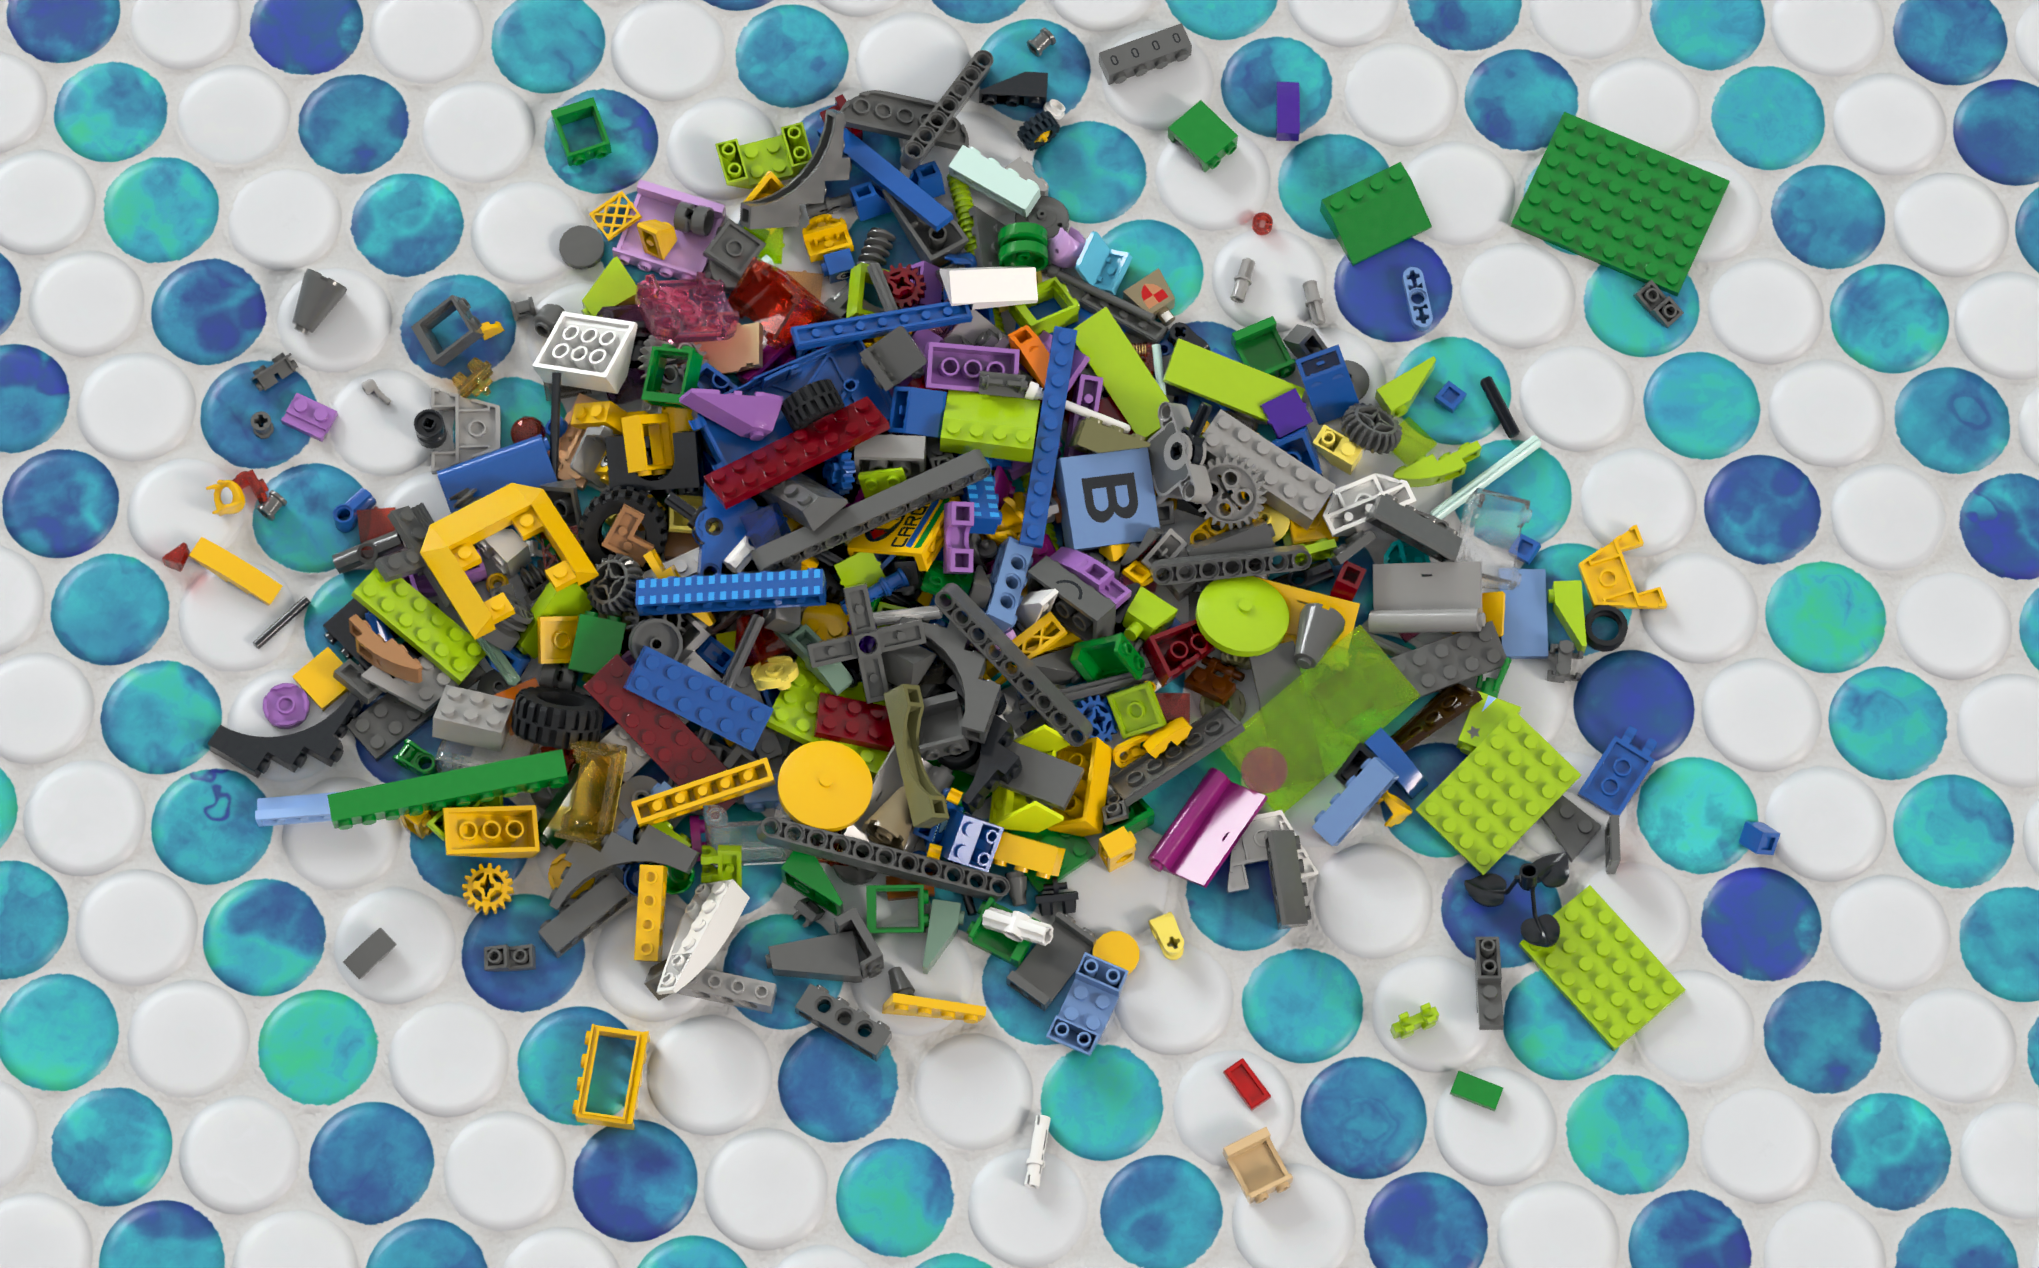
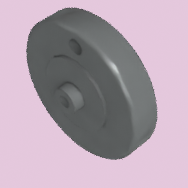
[1015,196,1069,239]

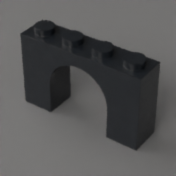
[605,430,705,495]
[323,598,422,694]

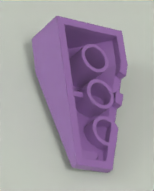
[679,388,783,441]

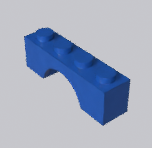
[850,161,945,222]

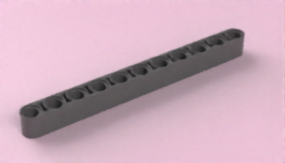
[751,449,992,572]
[756,817,1010,902]

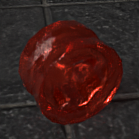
[1252,212,1273,235]

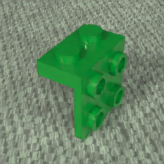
[921,559,974,600]

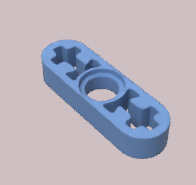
[1402,267,1433,331]

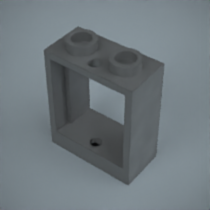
[411,295,484,367]

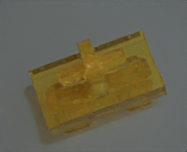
[452,357,493,398]

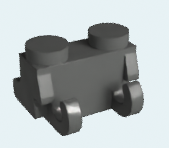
[1546,640,1584,683]

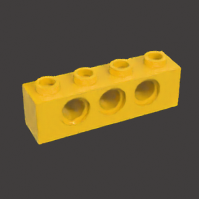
[634,865,668,962]

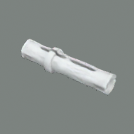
[1024,1115,1051,1189]

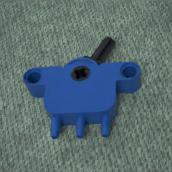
[664,482,776,576]

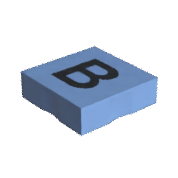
[1054,447,1162,551]

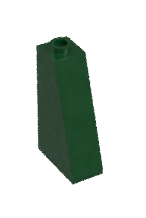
[538,755,619,850]

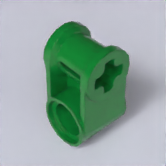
[392,739,439,777]

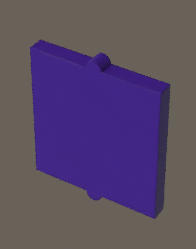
[1260,388,1313,439]

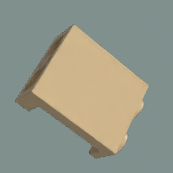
[1222,1127,1293,1204]

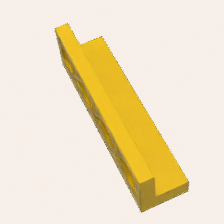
[983,611,1068,685]

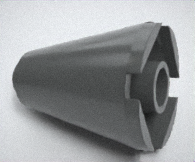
[292,268,347,335]
[1294,603,1345,669]

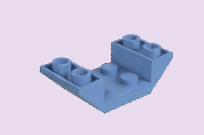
[1046,952,1129,1057]

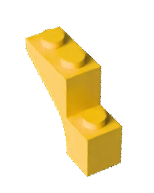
[570,401,649,436]

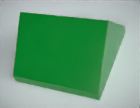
[1102,798,1155,835]

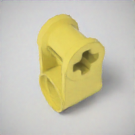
[1148,912,1184,960]

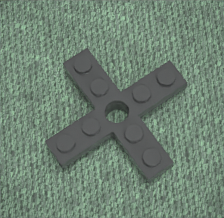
[374,506,480,608]
[806,583,927,704]

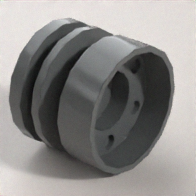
[482,590,534,651]

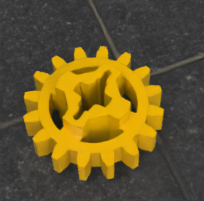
[462,863,514,915]

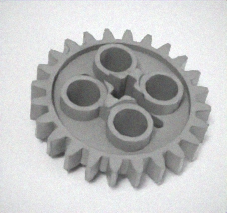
[638,327,709,395]
[1194,454,1268,530]

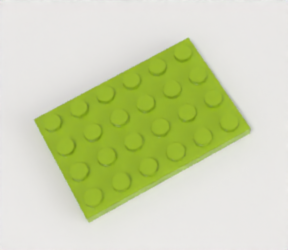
[766,656,889,778]
[1415,710,1581,875]
[1519,885,1686,1051]

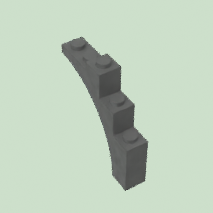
[740,109,852,229]
[900,617,1001,744]
[549,824,701,910]

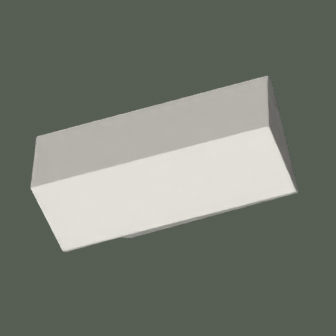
[939,266,1038,310]

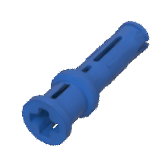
[839,567,909,615]

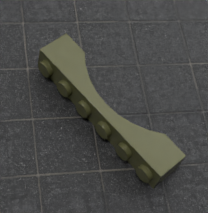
[884,684,950,828]

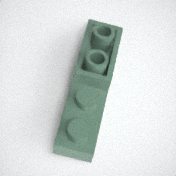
[773,623,854,696]

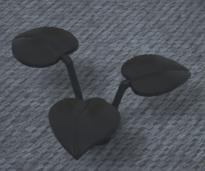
[1464,852,1569,947]

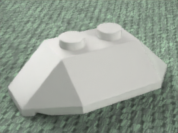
[1323,473,1417,537]

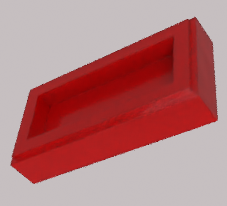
[1223,1058,1271,1111]

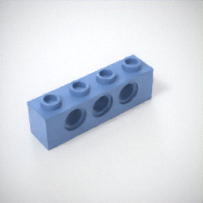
[981,536,1034,632]

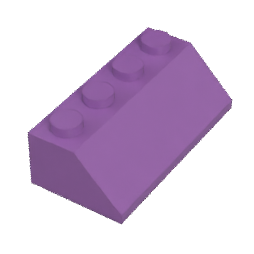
[923,342,1020,393]

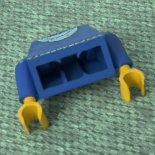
[913,787,964,860]

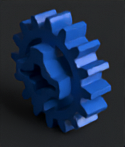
[822,450,856,495]
[1076,695,1118,743]

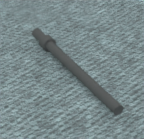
[1040,264,1155,323]

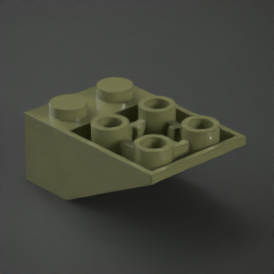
[1068,416,1151,454]

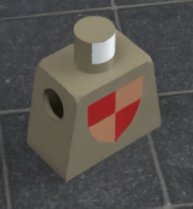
[1123,268,1175,326]

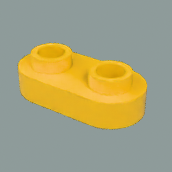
[1112,733,1151,768]

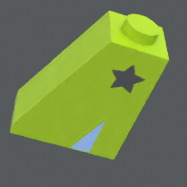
[1456,691,1521,755]

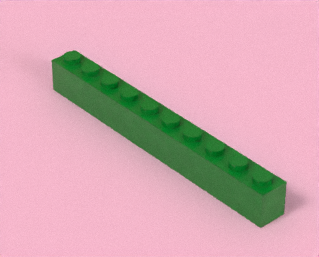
[327,749,569,830]

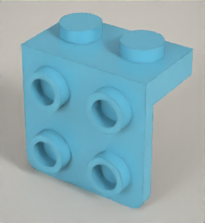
[1075,231,1133,296]

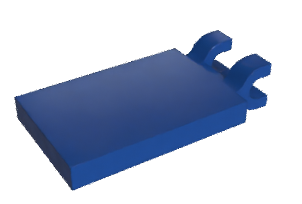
[1578,725,1658,817]

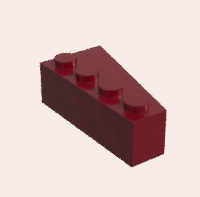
[1142,619,1217,688]

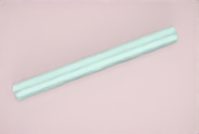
[1430,435,1541,520]

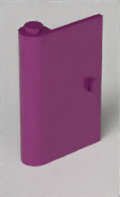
[1148,767,1268,888]

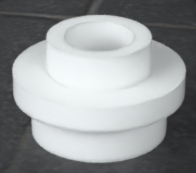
[1043,99,1065,120]

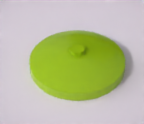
[1196,576,1289,657]

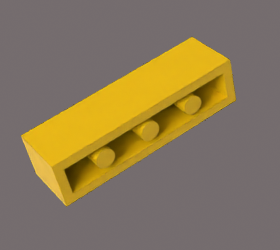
[993,831,1066,879]

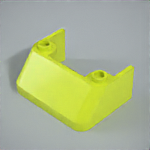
[989,724,1070,833]

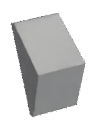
[1141,528,1188,577]

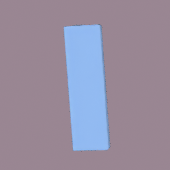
[255,792,339,827]

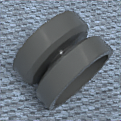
[628,618,683,661]

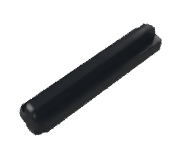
[1480,376,1520,438]

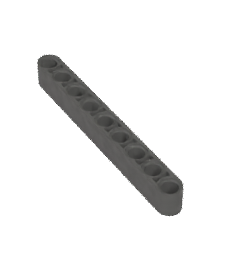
[935,583,1093,747]

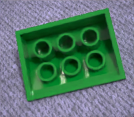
[1320,162,1432,266]

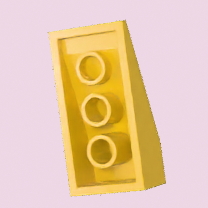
[442,805,540,859]

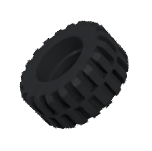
[578,486,669,575]
[511,686,605,750]

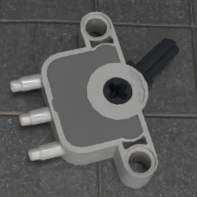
[1146,402,1213,505]

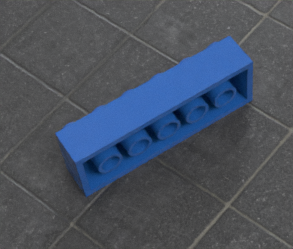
[623,645,774,751]

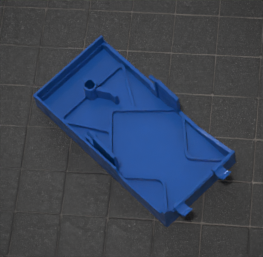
[688,340,892,471]

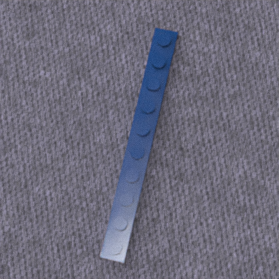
[1019,326,1077,549]

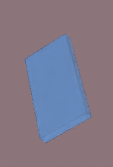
[1498,569,1548,659]

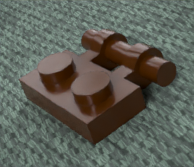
[1184,656,1245,705]

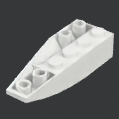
[656,879,750,995]

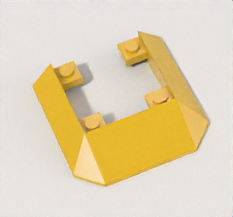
[420,483,599,640]

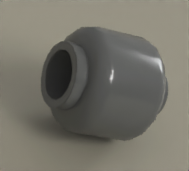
[534,304,565,338]

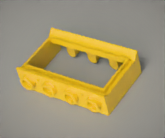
[572,1024,650,1130]

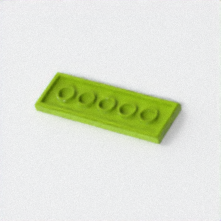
[1074,307,1170,441]
[1163,338,1305,423]

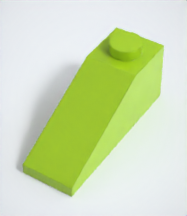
[1375,356,1436,418]
[1548,580,1587,653]

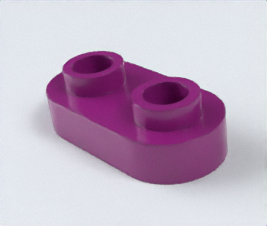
[690,815,706,861]

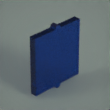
[740,502,791,549]

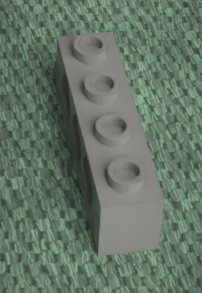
[678,968,777,1014]

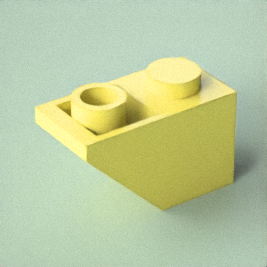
[1312,425,1363,475]

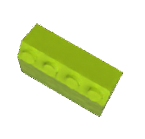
[940,390,1040,463]

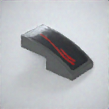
[1120,527,1164,566]

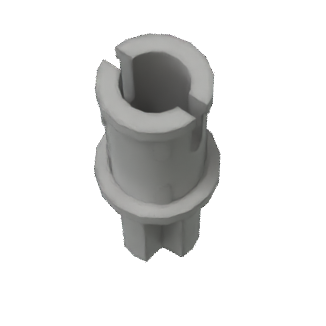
[1230,258,1255,303]
[1302,280,1326,326]

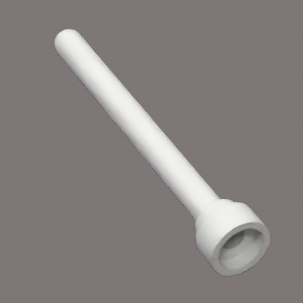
[1024,381,1131,433]

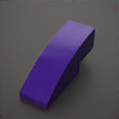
[1276,82,1300,141]

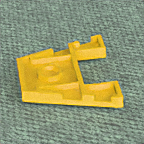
[1578,525,1667,609]

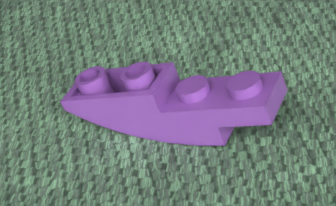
[1049,547,1132,609]

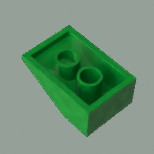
[781,851,844,916]

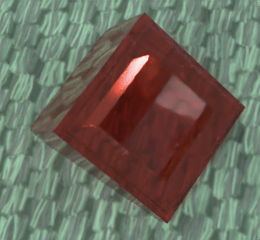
[162,542,190,572]

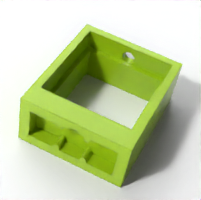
[846,262,890,318]
[1008,276,1080,337]

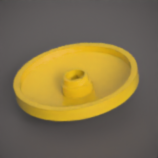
[777,741,873,832]

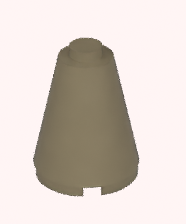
[862,786,912,850]

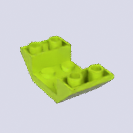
[715,122,812,189]

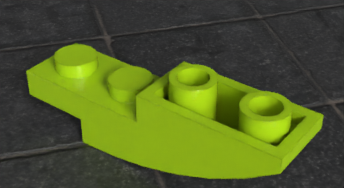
[1393,441,1482,487]

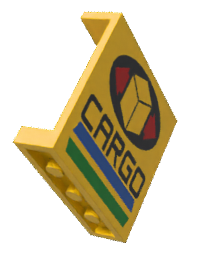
[847,496,961,571]

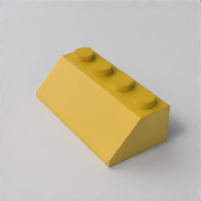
[1047,737,1113,837]

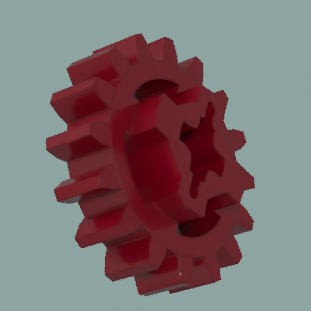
[878,263,926,309]

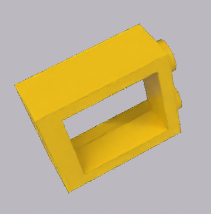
[621,413,674,477]

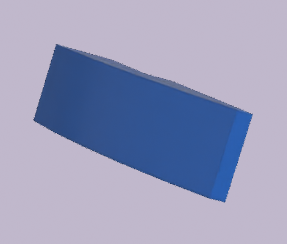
[1364,728,1429,800]

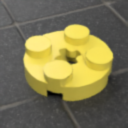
[751,656,799,691]

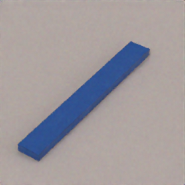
[817,126,954,232]
[790,301,973,351]

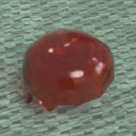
[510,416,547,444]

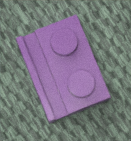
[281,393,338,442]

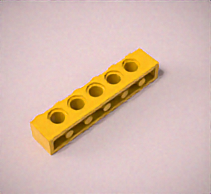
[631,757,776,829]

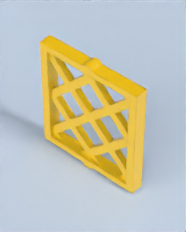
[589,191,642,241]

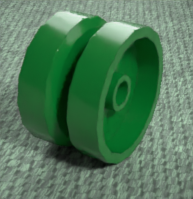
[998,222,1048,272]

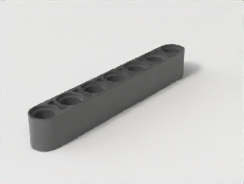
[900,50,994,170]
[1150,545,1312,585]

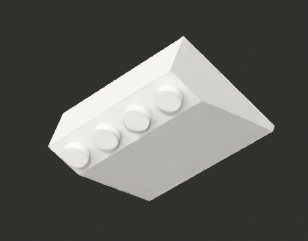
[533,312,638,394]

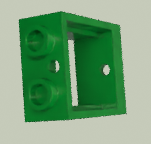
[551,97,612,166]
[641,344,703,410]
[866,885,929,934]

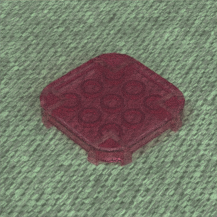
[635,272,739,343]

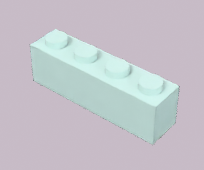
[948,145,1041,218]

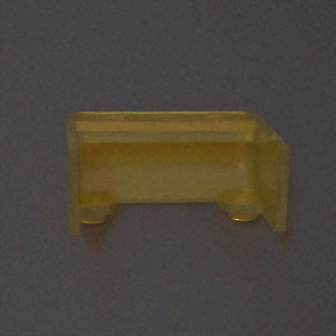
[554,740,627,845]

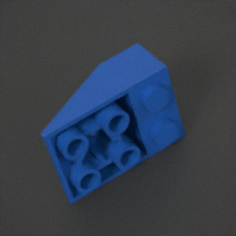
[1295,345,1360,425]

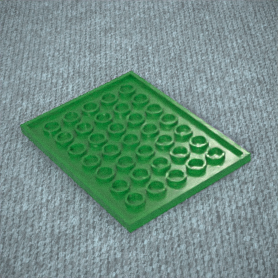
[1511,112,1730,297]

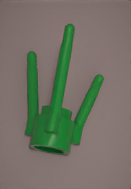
[1475,657,1512,698]

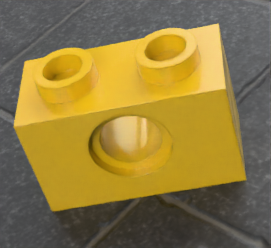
[1098,826,1137,873]

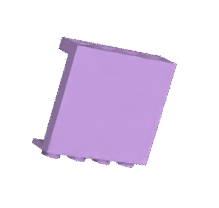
[612,179,726,285]

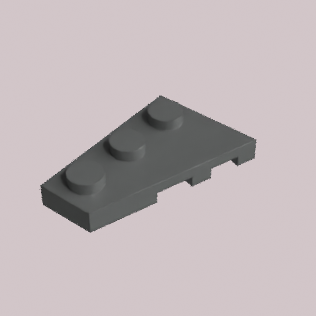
[1541,795,1601,863]

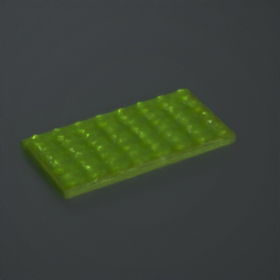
[1219,625,1421,813]

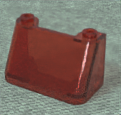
[726,257,828,350]

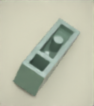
[922,899,965,974]

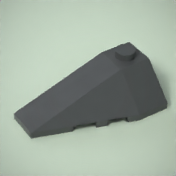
[882,190,969,267]

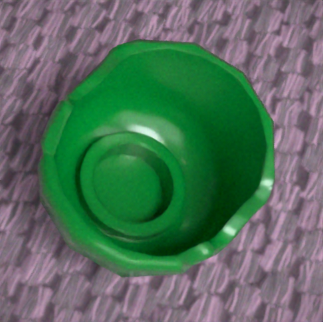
[662,865,695,895]

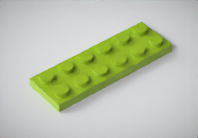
[351,567,487,685]

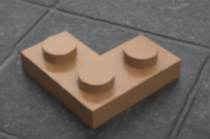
[602,504,654,567]

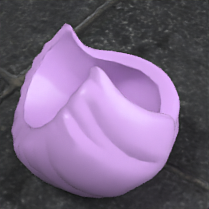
[1046,226,1086,268]

